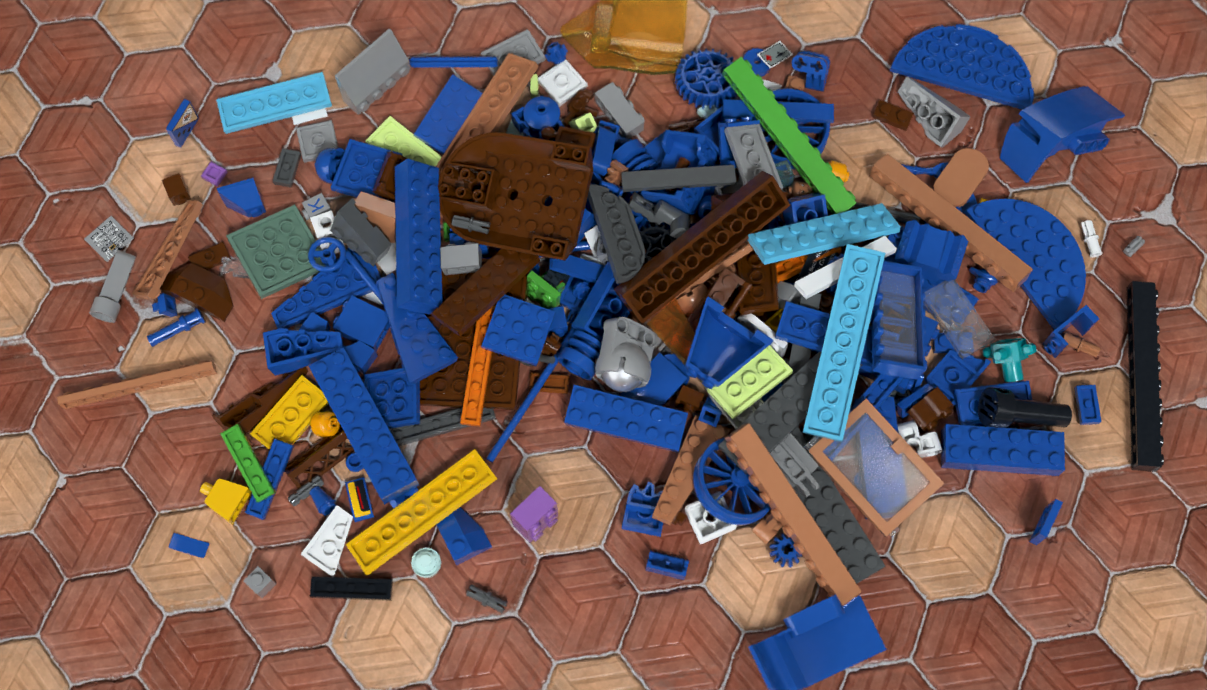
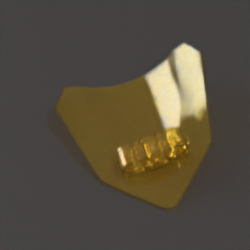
[560,0,687,75]

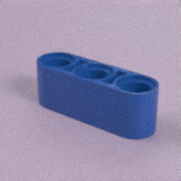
[592,126,616,176]

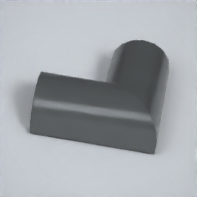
[654,200,690,239]

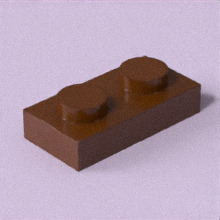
[872,100,914,131]

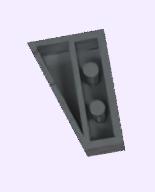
[330,198,391,267]

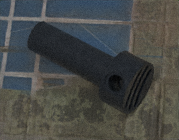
[978,387,1072,428]

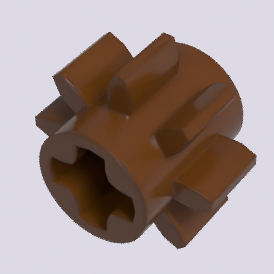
[541,333,562,356]

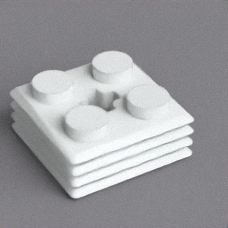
[684,491,737,544]

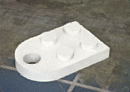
[737,314,788,358]

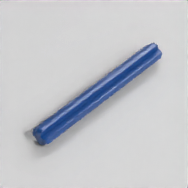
[410,56,498,67]

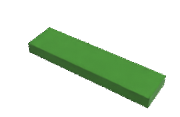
[220,424,276,503]

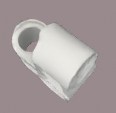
[897,420,943,460]

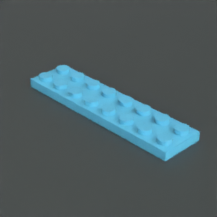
[747,203,901,265]

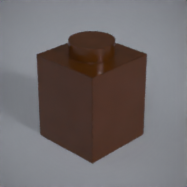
[162,173,191,206]

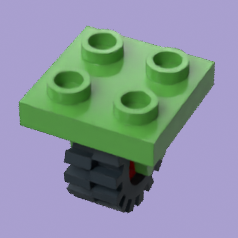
[527,269,571,309]

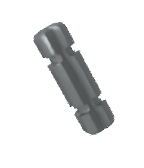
[288,475,324,506]

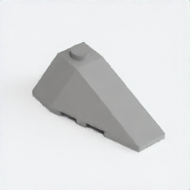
[898,76,971,148]

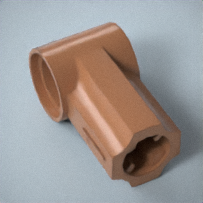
[752,514,783,545]

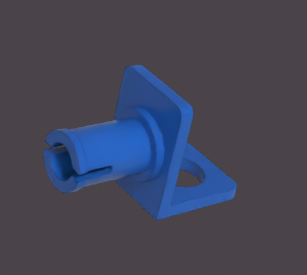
[598,120,632,148]

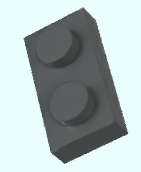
[273,148,301,188]
[628,192,663,226]

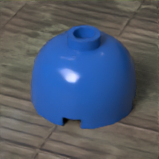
[315,147,345,184]

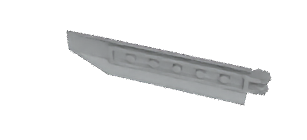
[701,380,819,497]

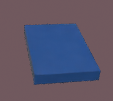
[620,352,688,406]

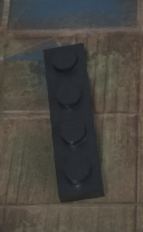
[310,576,393,601]

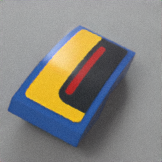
[345,477,374,522]

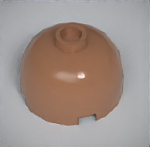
[672,283,708,317]

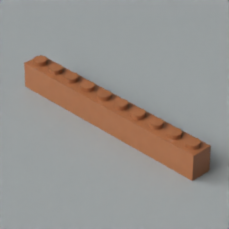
[869,153,1033,292]
[725,423,862,606]

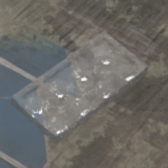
[923,280,995,359]

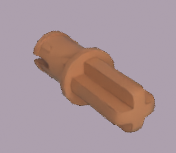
[1063,332,1100,357]

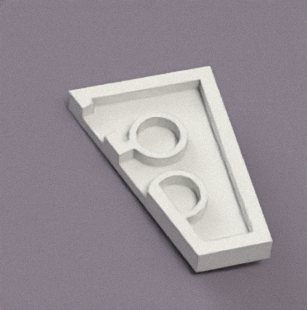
[301,506,353,577]

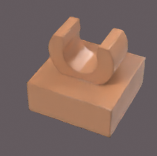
[605,160,629,186]

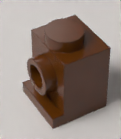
[675,385,706,413]

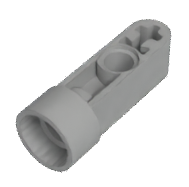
[89,250,136,323]

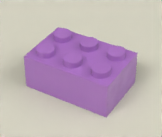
[510,486,558,543]

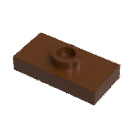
[188,242,231,270]

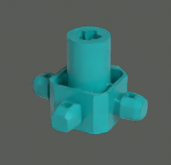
[983,338,1037,382]

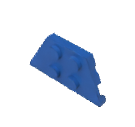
[925,350,991,405]

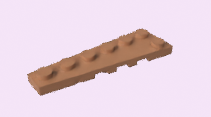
[132,200,203,300]
[652,415,731,525]

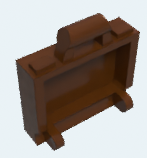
[372,151,407,203]

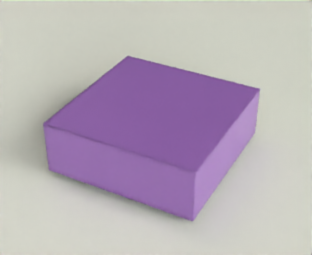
[201,162,228,187]

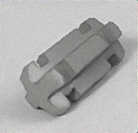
[1123,236,1145,257]

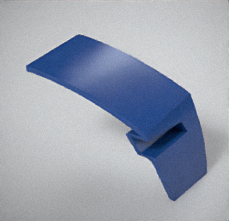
[1000,86,1125,183]
[749,594,887,690]

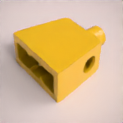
[200,478,252,525]

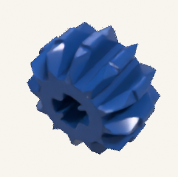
[770,534,803,568]

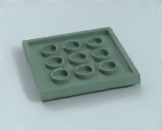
[226,205,325,299]

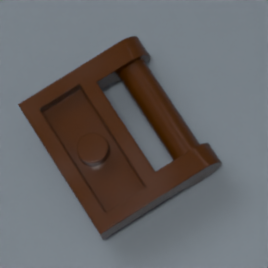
[704,268,754,319]

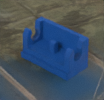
[646,551,689,580]

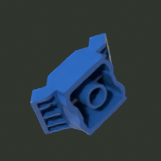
[894,220,968,283]

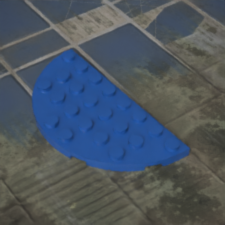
[890,24,1034,110]
[964,199,1086,330]

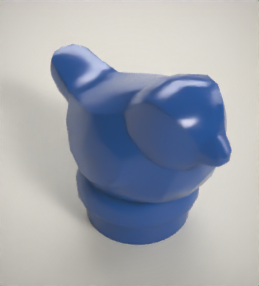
[969,267,999,293]

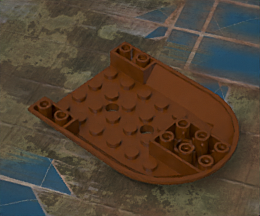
[438,132,593,261]

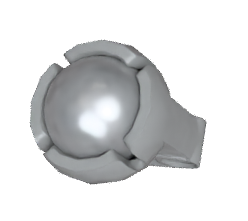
[595,317,657,392]

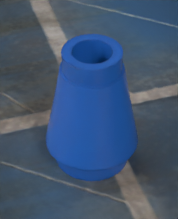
[309,486,336,516]

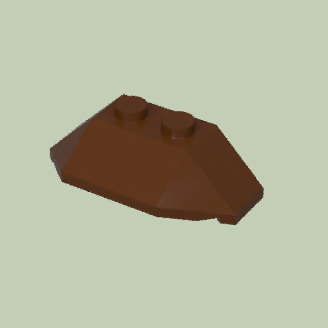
[160,263,234,322]

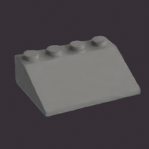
[335,29,411,115]

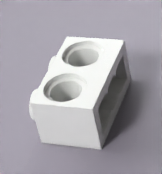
[310,210,346,257]

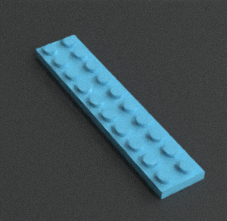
[803,244,885,442]

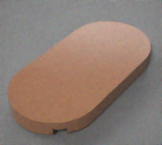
[933,148,989,207]

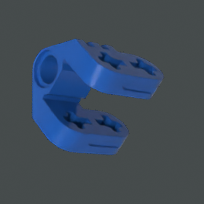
[792,50,830,92]

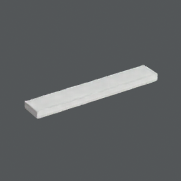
[794,236,897,299]

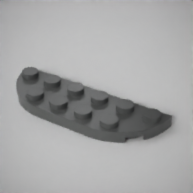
[588,184,645,284]

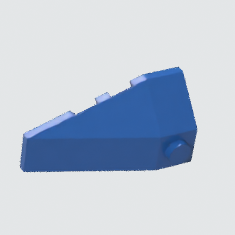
[263,328,343,376]
[436,507,492,566]

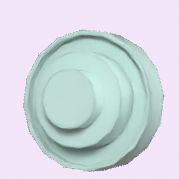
[411,548,441,578]

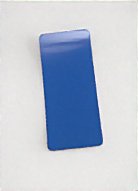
[169,533,209,558]

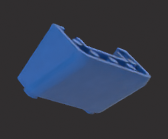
[641,130,717,215]

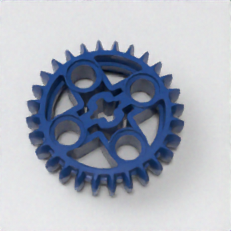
[675,48,736,110]

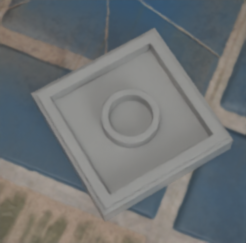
[296,120,338,163]

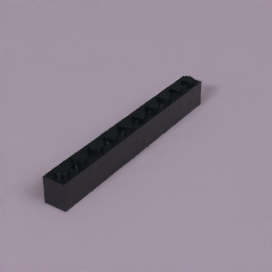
[1126,281,1164,472]

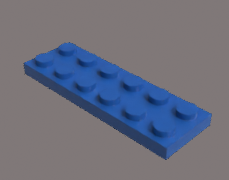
[775,301,900,367]

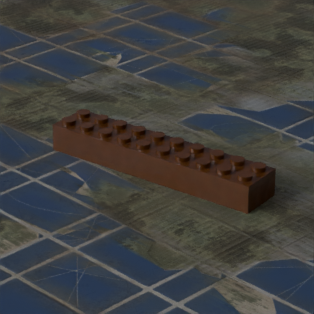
[614,171,790,324]

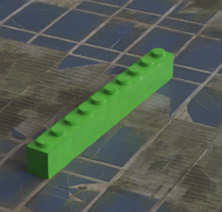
[722,56,856,215]

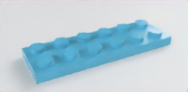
[216,72,332,134]

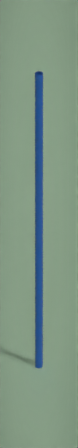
[486,203,656,463]

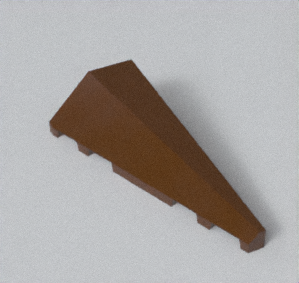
[212,367,308,435]

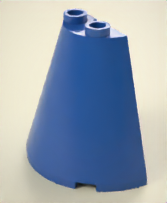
[685,297,774,389]

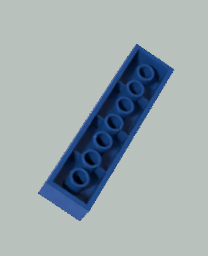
[395,158,442,315]
[309,347,419,505]

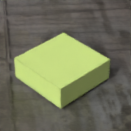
[530,74,538,99]

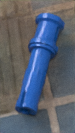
[147,308,206,347]

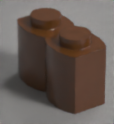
[908,387,954,432]

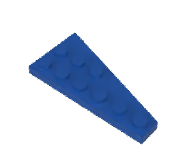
[271,248,381,329]
[376,273,458,386]

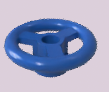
[308,237,346,272]

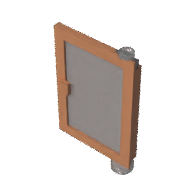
[804,398,944,537]

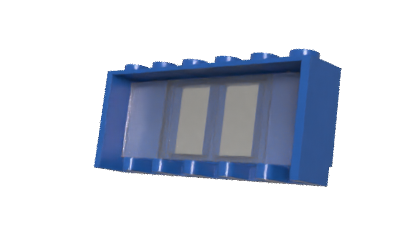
[871,261,927,380]

